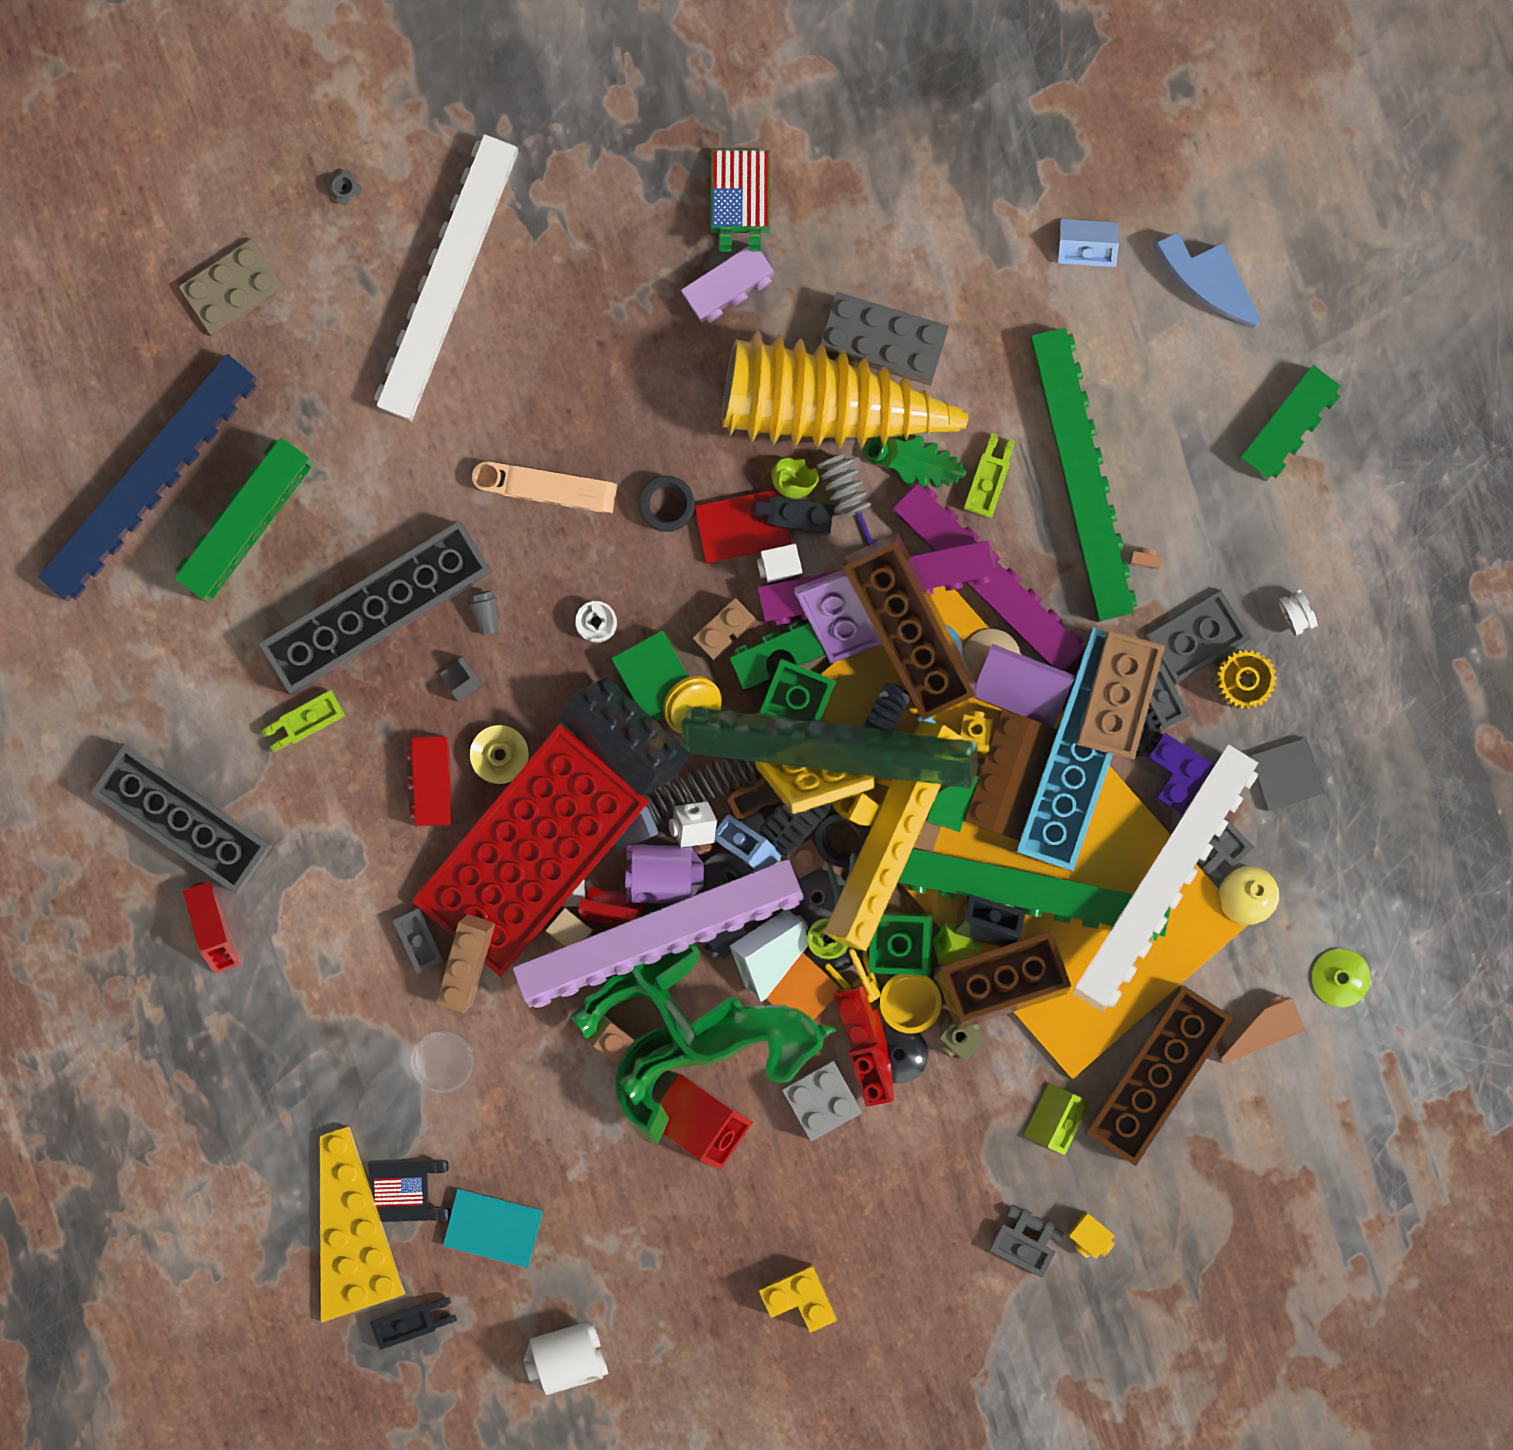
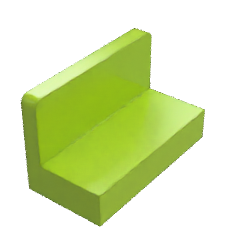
[1024,1083,1091,1155]

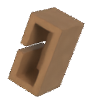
[693,598,756,661]

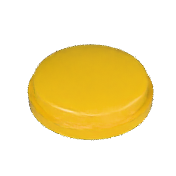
[663,676,722,734]
[880,974,942,1033]

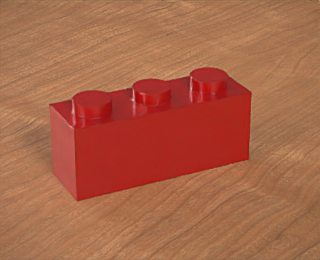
[407,736,453,827]

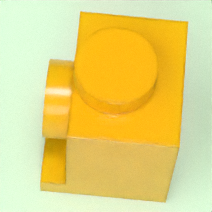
[956,711,993,760]

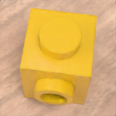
[1067,1211,1115,1259]

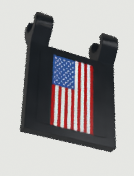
[368,1160,450,1222]

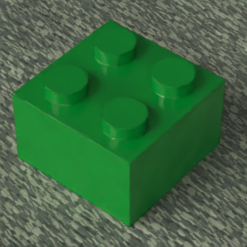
[759,659,836,737]
[869,910,933,976]

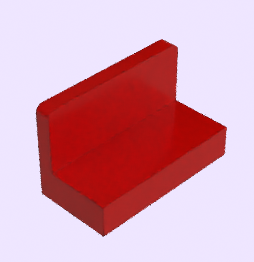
[578,887,646,927]

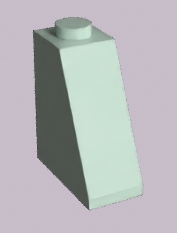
[730,910,809,1002]

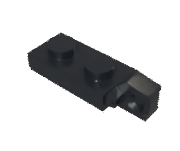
[751,497,834,535]

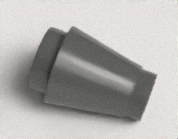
[468,590,498,635]

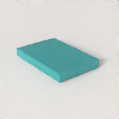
[443,1188,544,1268]

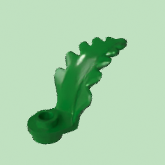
[865,435,966,488]

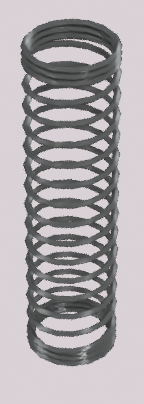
[645,733,777,828]

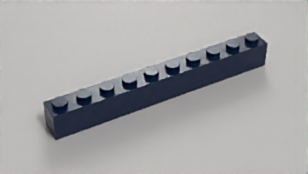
[38,353,258,602]

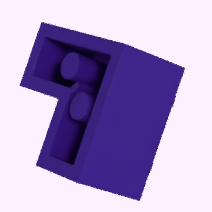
[1147,733,1215,815]

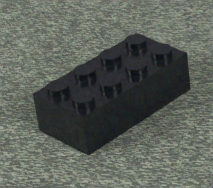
[559,677,691,797]

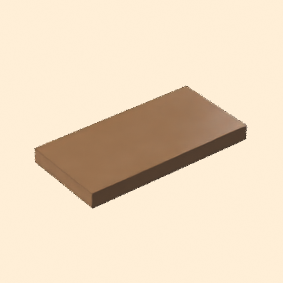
[1076,630,1165,760]

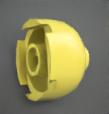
[1219,866,1279,926]

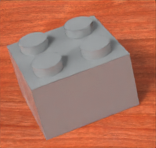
[782,1060,862,1142]

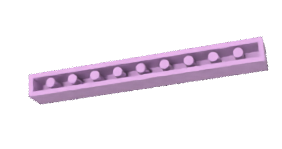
[513,859,804,1008]

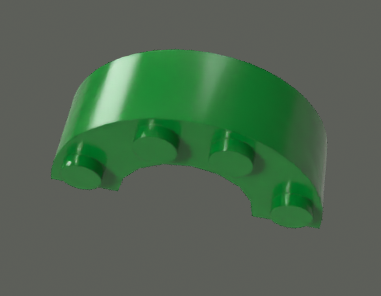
[615,1025,692,1145]

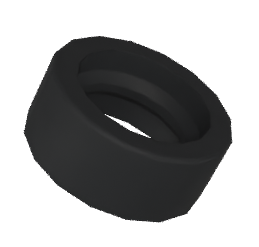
[639,476,695,532]
[815,811,872,867]

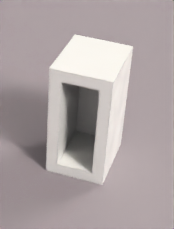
[757,544,802,584]

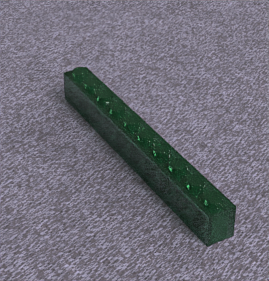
[681,707,978,788]

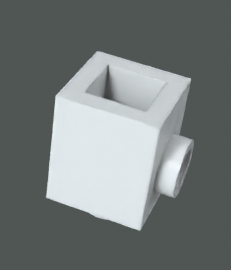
[669,802,717,848]

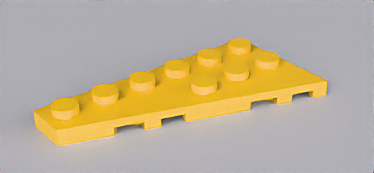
[320,1126,405,1323]

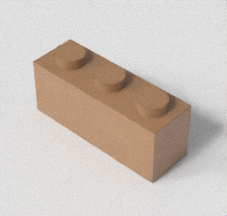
[436,914,495,1013]

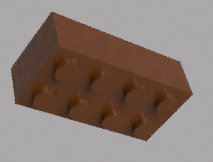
[936,932,1072,1030]

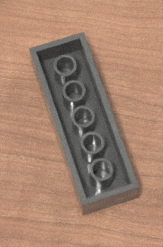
[91,745,273,894]

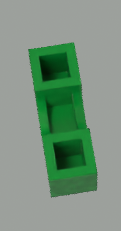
[730,620,825,691]

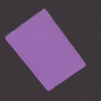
[795,569,883,663]
[974,644,1075,728]

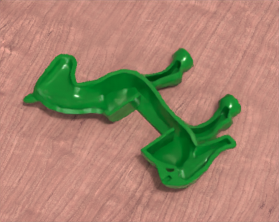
[570,907,836,1105]

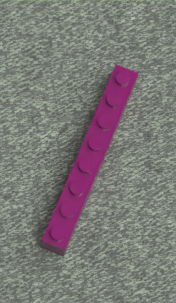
[892,484,1085,671]
[758,539,997,626]

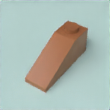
[1218,994,1306,1064]

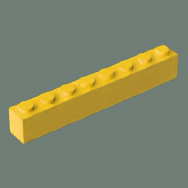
[824,720,962,951]

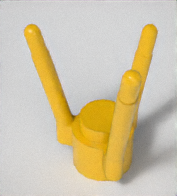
[825,949,881,1003]

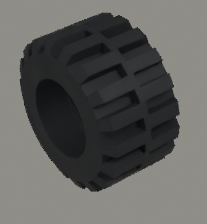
[759,801,834,856]

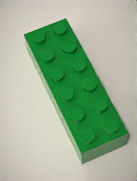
[174,437,316,603]

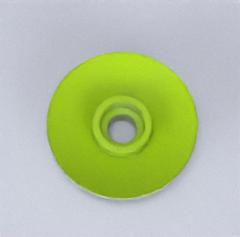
[1311,948,1370,1007]

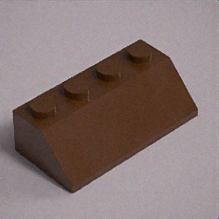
[964,709,1057,841]

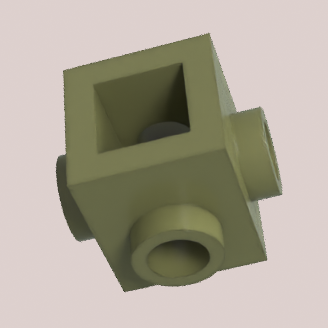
[939,1016,986,1062]

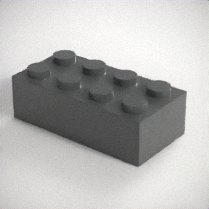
[821,292,949,386]

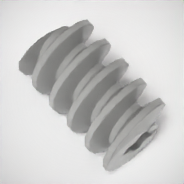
[817,454,871,520]

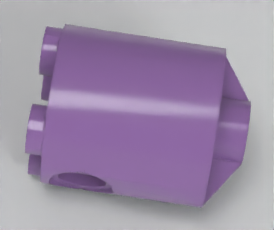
[626,844,704,904]

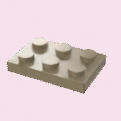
[179,239,285,336]

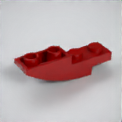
[833,985,894,1107]

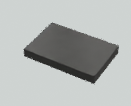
[1145,589,1251,685]

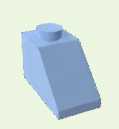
[714,814,783,872]

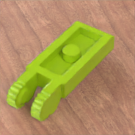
[964,433,1015,519]
[261,690,346,753]

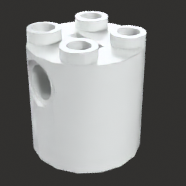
[524,1322,609,1395]

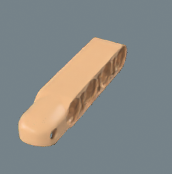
[472,462,617,514]

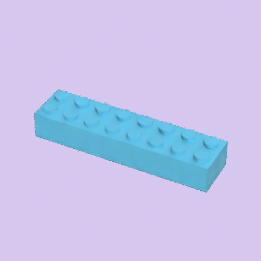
[1016,628,1113,871]

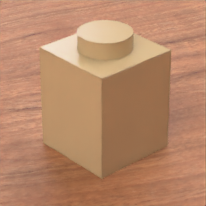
[546,908,593,947]

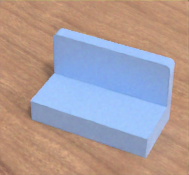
[1058,219,1119,267]

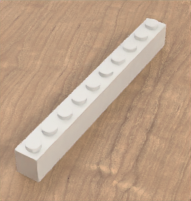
[374,134,519,422]
[1073,744,1259,1012]

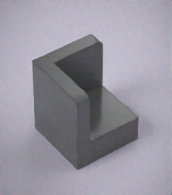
[441,656,484,702]

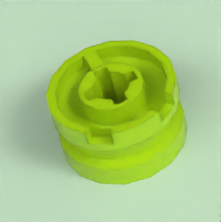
[807,918,849,959]

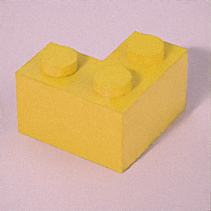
[759,1264,837,1333]

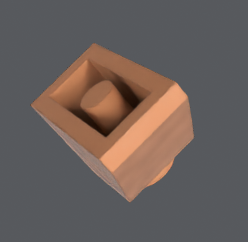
[571,1016,635,1064]

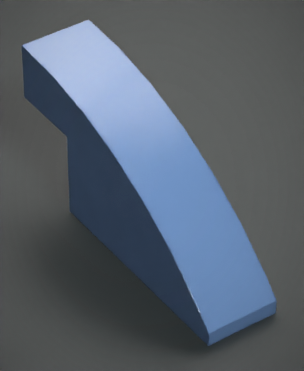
[1155,232,1262,328]

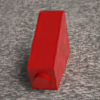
[182,881,242,974]

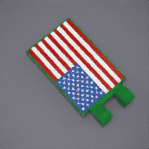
[711,150,770,252]

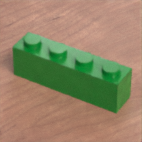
[1238,365,1341,481]

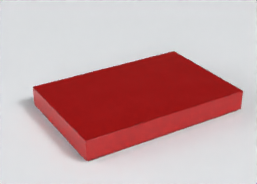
[695,489,792,564]

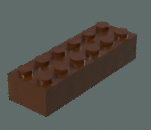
[843,532,977,720]
[1084,985,1233,1166]

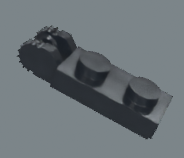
[370,1297,457,1350]

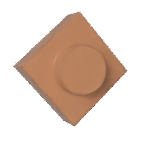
[1129,547,1162,570]
[787,839,825,879]

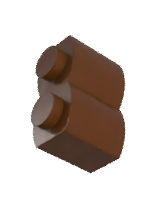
[727,777,782,819]

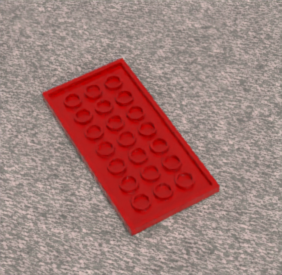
[412,724,651,978]

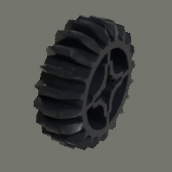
[853,682,911,760]

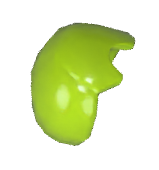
[771,457,819,499]

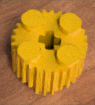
[1215,650,1277,710]

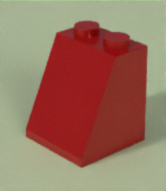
[658,1073,753,1170]

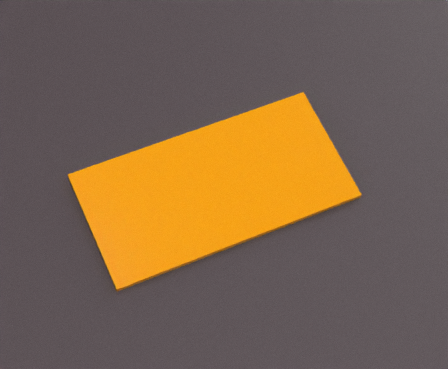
[763,586,1247,1079]

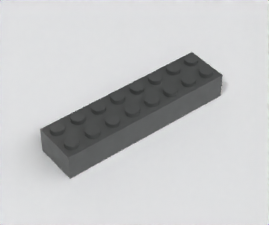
[259,521,493,695]

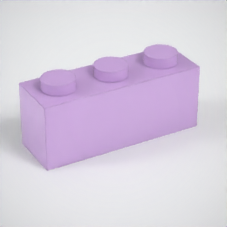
[681,246,774,323]

